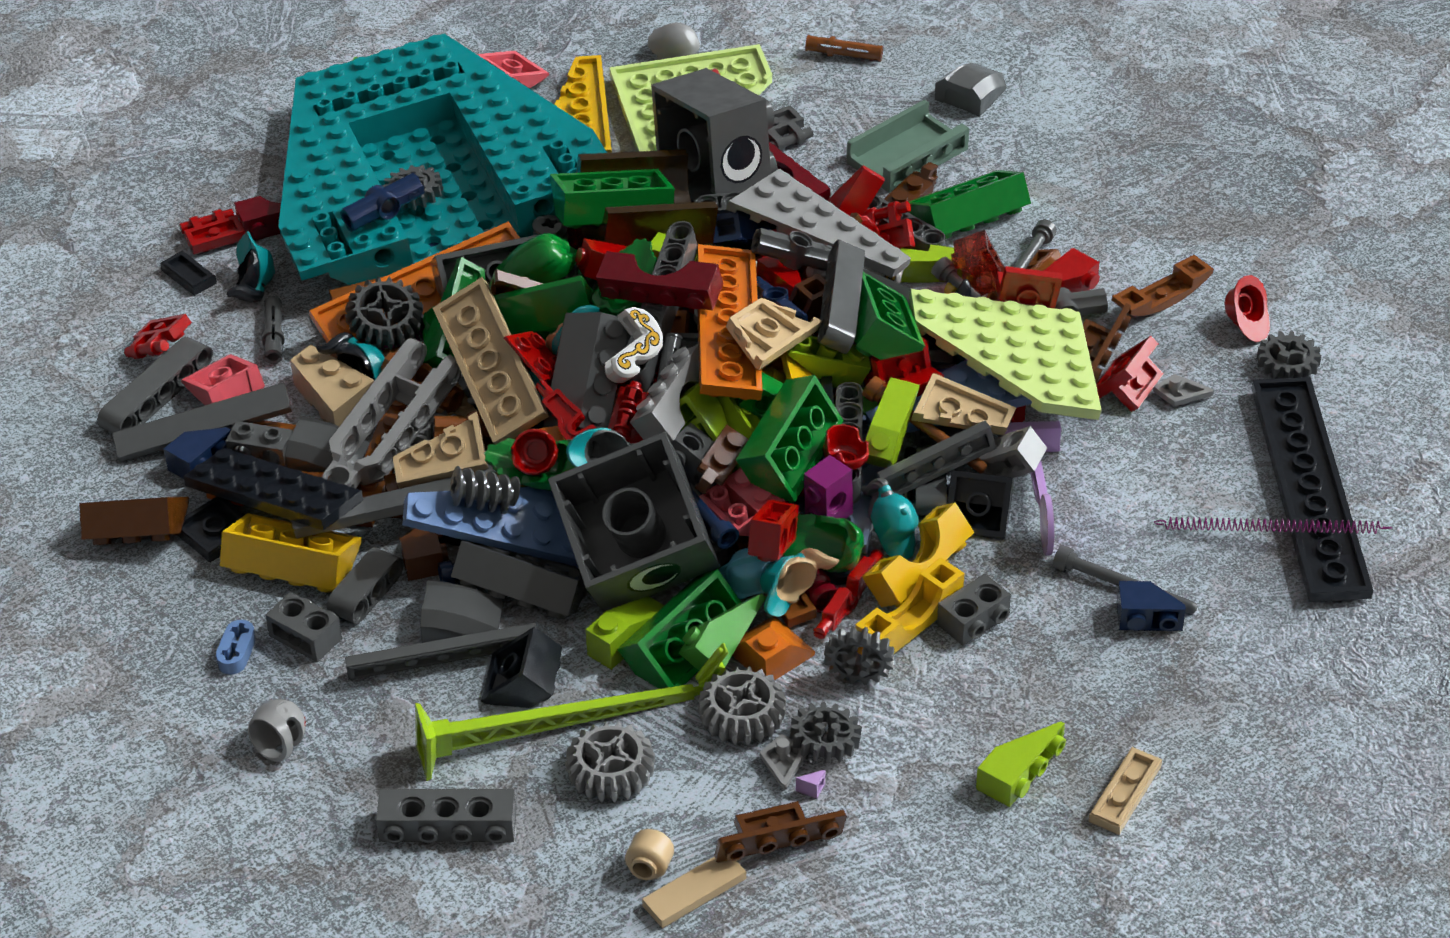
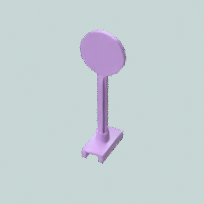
[1001,421,1061,556]

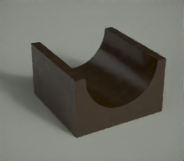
[576,149,718,246]

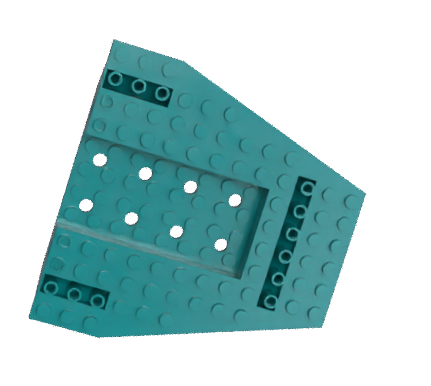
[278,33,607,285]

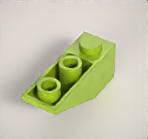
[787,336,871,388]
[976,721,1066,807]

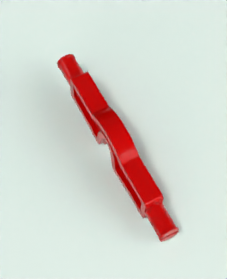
[535,380,596,440]
[813,549,884,639]

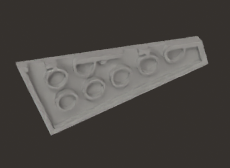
[726,169,911,278]

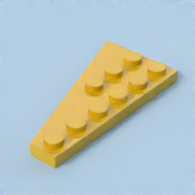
[554,55,612,153]

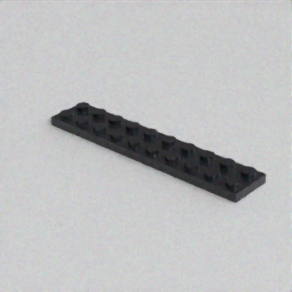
[1251,377,1373,602]

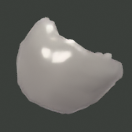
[647,22,700,60]

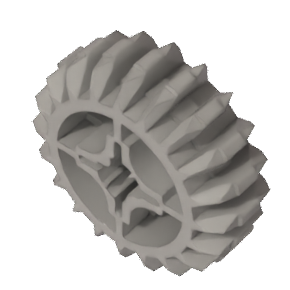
[698,665,786,746]
[565,721,655,803]

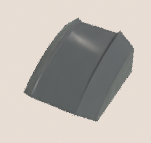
[935,63,1007,117]
[285,416,370,472]
[420,580,503,643]

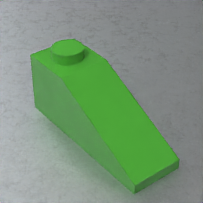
[679,594,766,671]

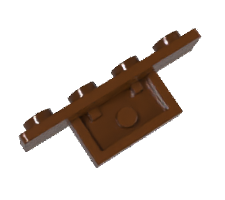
[1083,303,1132,383]
[714,801,847,862]

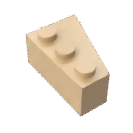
[290,344,374,426]

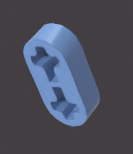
[216,620,256,675]

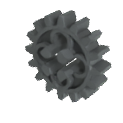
[824,626,895,685]
[789,702,862,763]

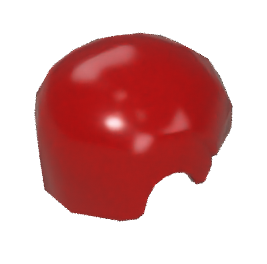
[822,424,869,470]
[511,429,558,476]

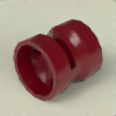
[805,569,838,613]

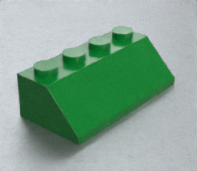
[550,169,675,228]
[909,170,1031,239]
[854,272,925,360]
[493,275,594,341]
[736,375,844,503]
[617,569,741,689]

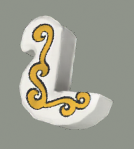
[605,307,663,383]

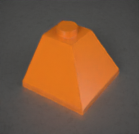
[732,616,815,680]

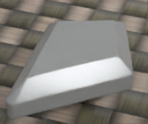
[1153,374,1213,407]
[760,734,806,790]

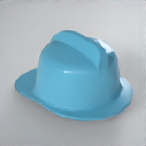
[719,548,771,600]

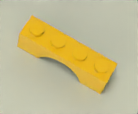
[862,502,974,608]
[855,557,965,655]

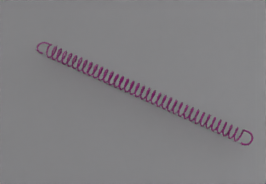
[1154,516,1392,534]

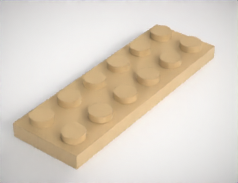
[433,277,549,445]

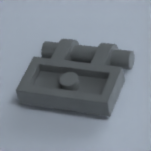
[768,105,814,151]

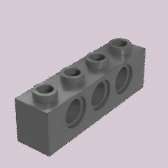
[376,789,517,843]

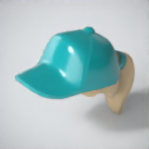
[760,548,839,617]

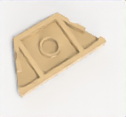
[726,298,822,370]

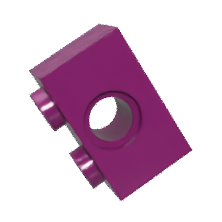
[804,455,853,519]

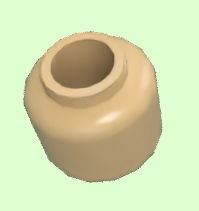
[625,829,674,880]

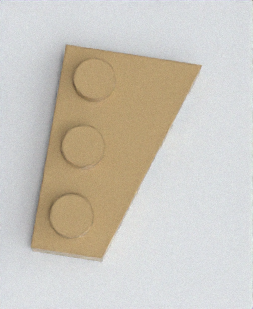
[911,373,1016,435]
[393,412,488,489]

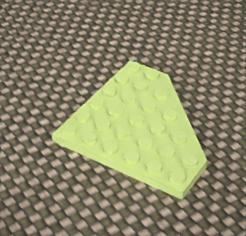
[609,44,772,151]
[909,289,1102,420]

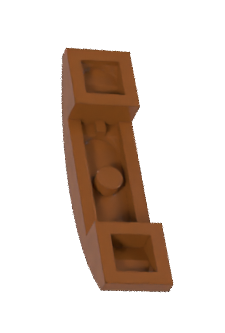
[1111,255,1214,316]

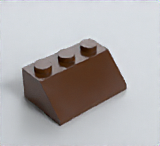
[79,497,189,545]

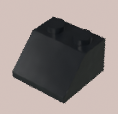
[947,470,1015,539]
[481,627,563,708]

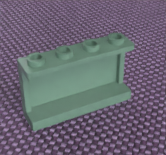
[847,100,969,193]

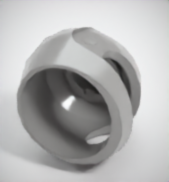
[248,699,306,762]

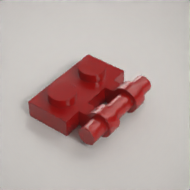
[863,201,915,249]
[179,208,245,254]
[124,313,192,359]

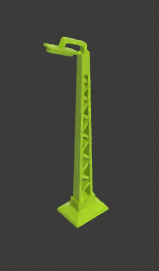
[415,643,729,781]

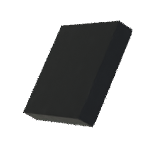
[176,496,245,563]

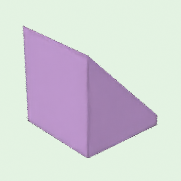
[796,770,826,799]

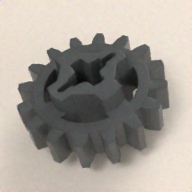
[382,165,443,211]
[1256,331,1322,379]

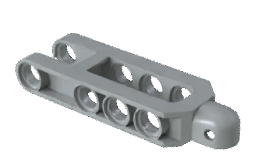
[322,338,462,488]

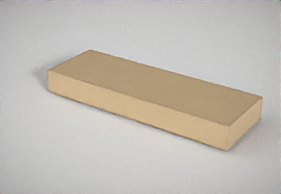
[1088,747,1162,835]
[642,857,746,929]

